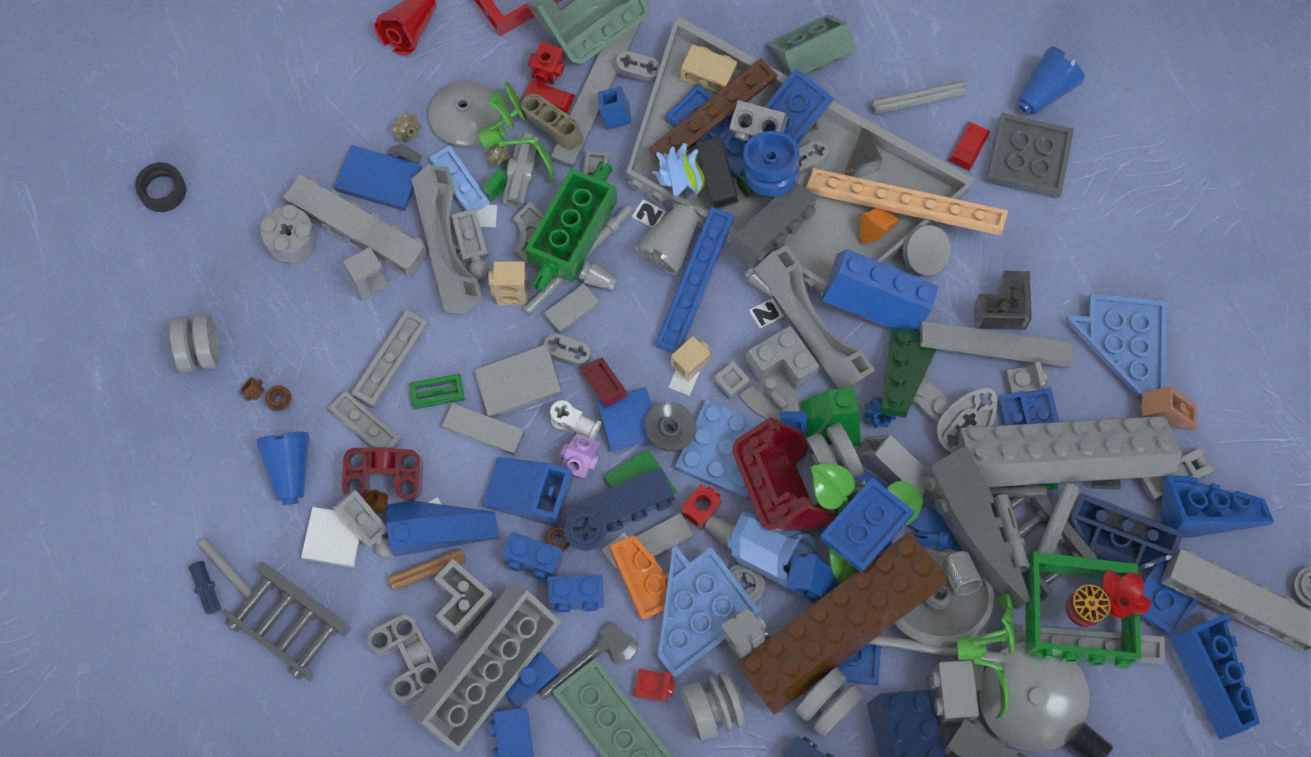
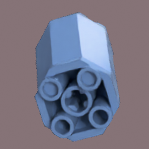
[727,510,818,589]

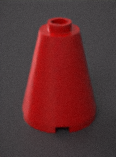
[374,0,437,55]

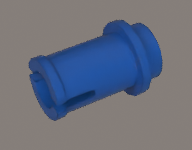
[916,530,952,552]

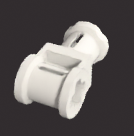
[550,400,602,440]

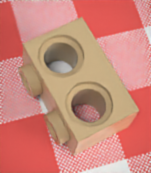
[489,262,528,305]

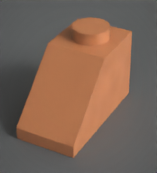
[1140,386,1197,430]

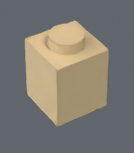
[670,336,711,382]

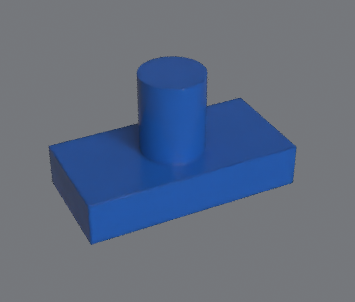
[505,652,560,709]

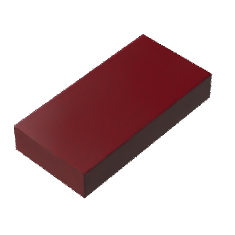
[580,357,627,408]

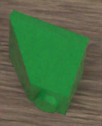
[800,387,861,452]

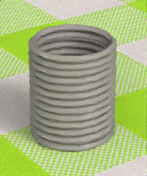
[942,551,982,596]

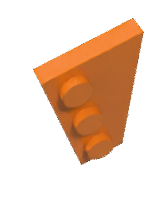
[608,535,669,621]

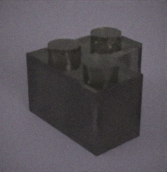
[974,271,1032,330]

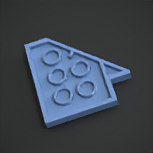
[1066,294,1167,398]
[658,545,761,678]

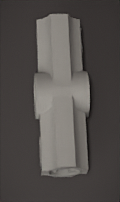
[503,132,539,209]

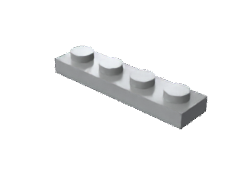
[351,309,429,409]

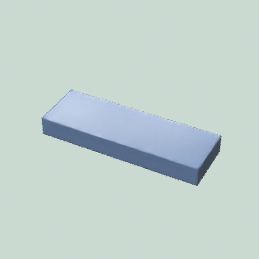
[429,145,490,212]

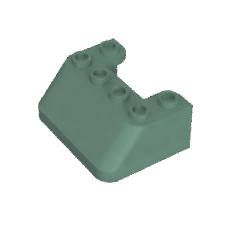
[527,0,649,64]

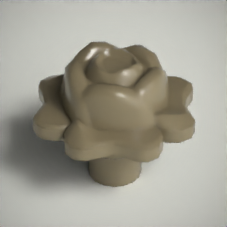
[392,113,421,142]
[486,140,513,168]

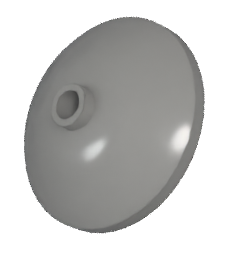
[428,80,502,148]

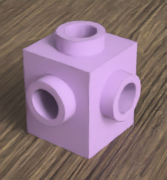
[560,433,601,478]

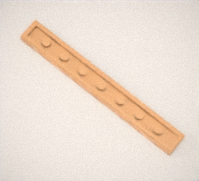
[806,168,1008,236]

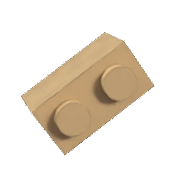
[680,44,737,94]

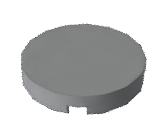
[903,225,950,275]

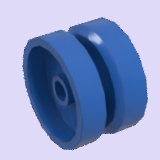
[743,131,800,196]

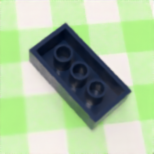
[867,689,946,757]

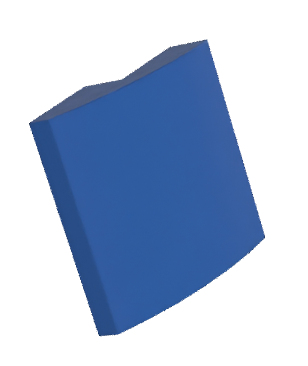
[596,387,653,452]
[999,387,1059,426]

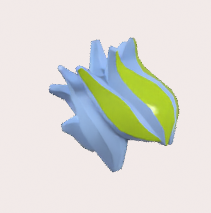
[652,143,705,198]

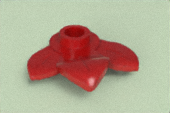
[1102,570,1151,618]

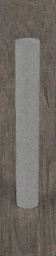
[198,538,253,599]

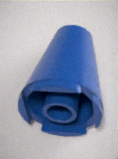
[1018,46,1085,114]
[256,432,310,505]

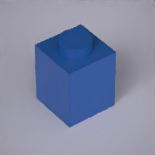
[598,86,631,129]

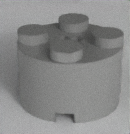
[260,205,317,264]

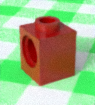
[681,484,722,531]

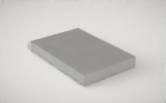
[475,344,563,418]

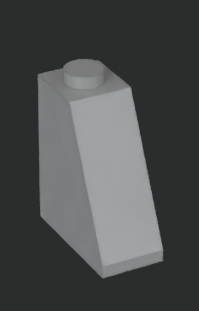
[856,435,927,495]

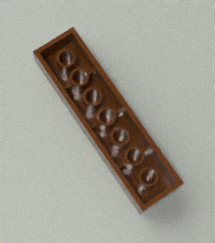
[736,532,948,715]

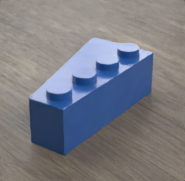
[1170,613,1260,740]

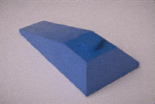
[1160,476,1274,538]

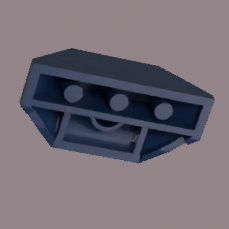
[1071,493,1184,571]

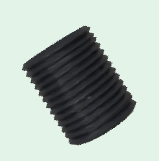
[1067,723,1113,757]

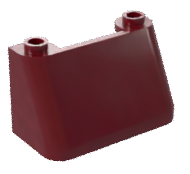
[732,417,838,532]

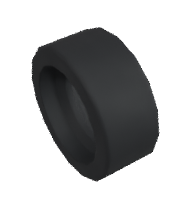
[135,162,187,212]

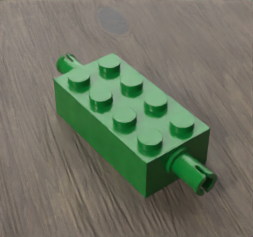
[525,161,618,293]

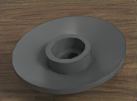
[644,402,696,451]

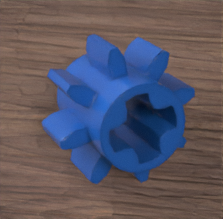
[864,396,897,428]

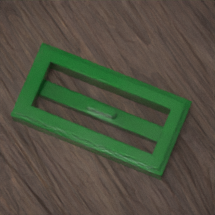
[409,374,465,410]

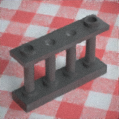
[993,484,1098,600]
[221,561,351,681]

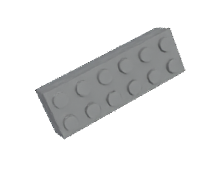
[408,583,561,754]

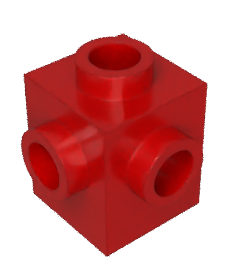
[528,41,565,85]

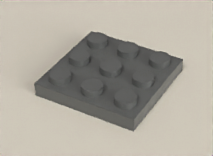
[987,113,1074,198]

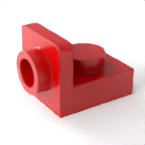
[634,669,676,703]

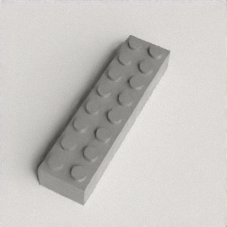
[957,416,1182,487]

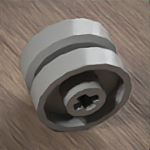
[170,312,220,373]
[806,422,864,479]
[795,667,865,739]

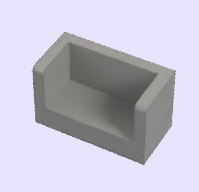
[343,247,388,301]

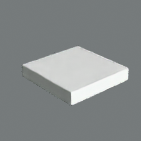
[301,507,361,568]

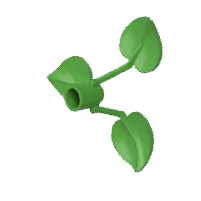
[477,81,554,184]
[810,463,923,583]
[956,594,1015,719]

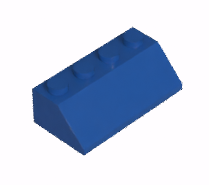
[821,249,939,331]

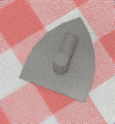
[738,370,799,421]

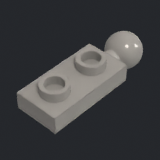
[451,208,489,279]
[333,490,394,559]

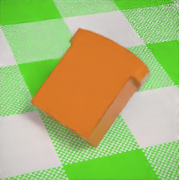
[860,208,899,244]

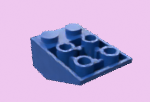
[482,457,573,527]

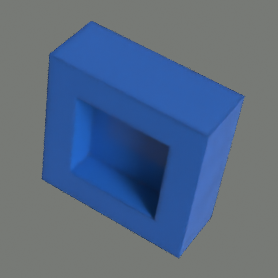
[780,411,807,438]

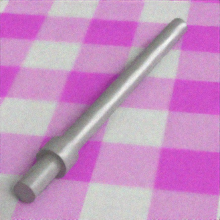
[523,205,633,315]
[868,635,1007,665]

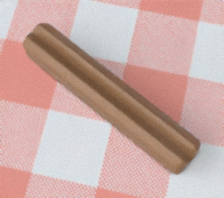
[388,549,466,590]

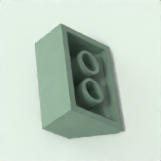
[766,14,856,76]

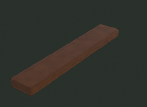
[649,58,777,162]

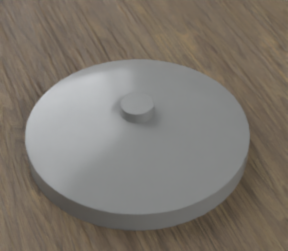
[895,548,994,646]
[978,641,1089,752]

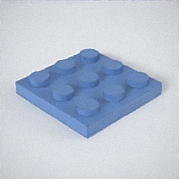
[675,399,762,500]

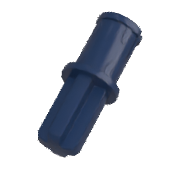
[188,561,221,614]

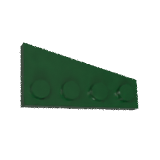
[880,327,937,418]

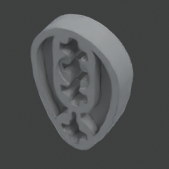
[935,388,997,453]

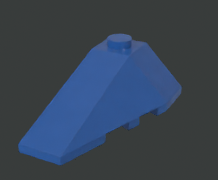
[386,500,499,557]

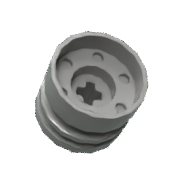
[681,671,745,742]

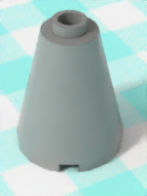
[636,203,699,275]

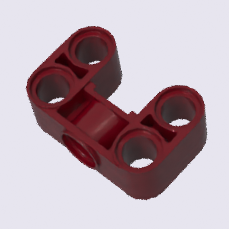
[342,447,423,501]

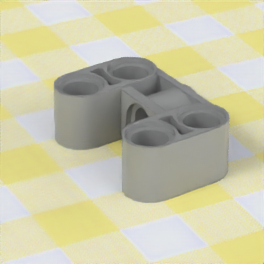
[367,615,440,705]

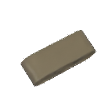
[521,94,583,149]

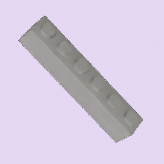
[283,175,428,279]
[1160,549,1311,654]

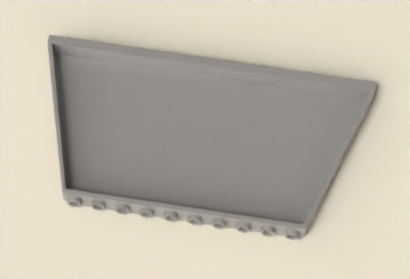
[626,17,975,296]

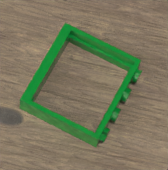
[1025,552,1142,669]

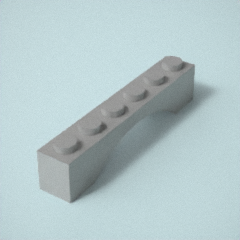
[411,164,483,315]
[755,245,875,389]

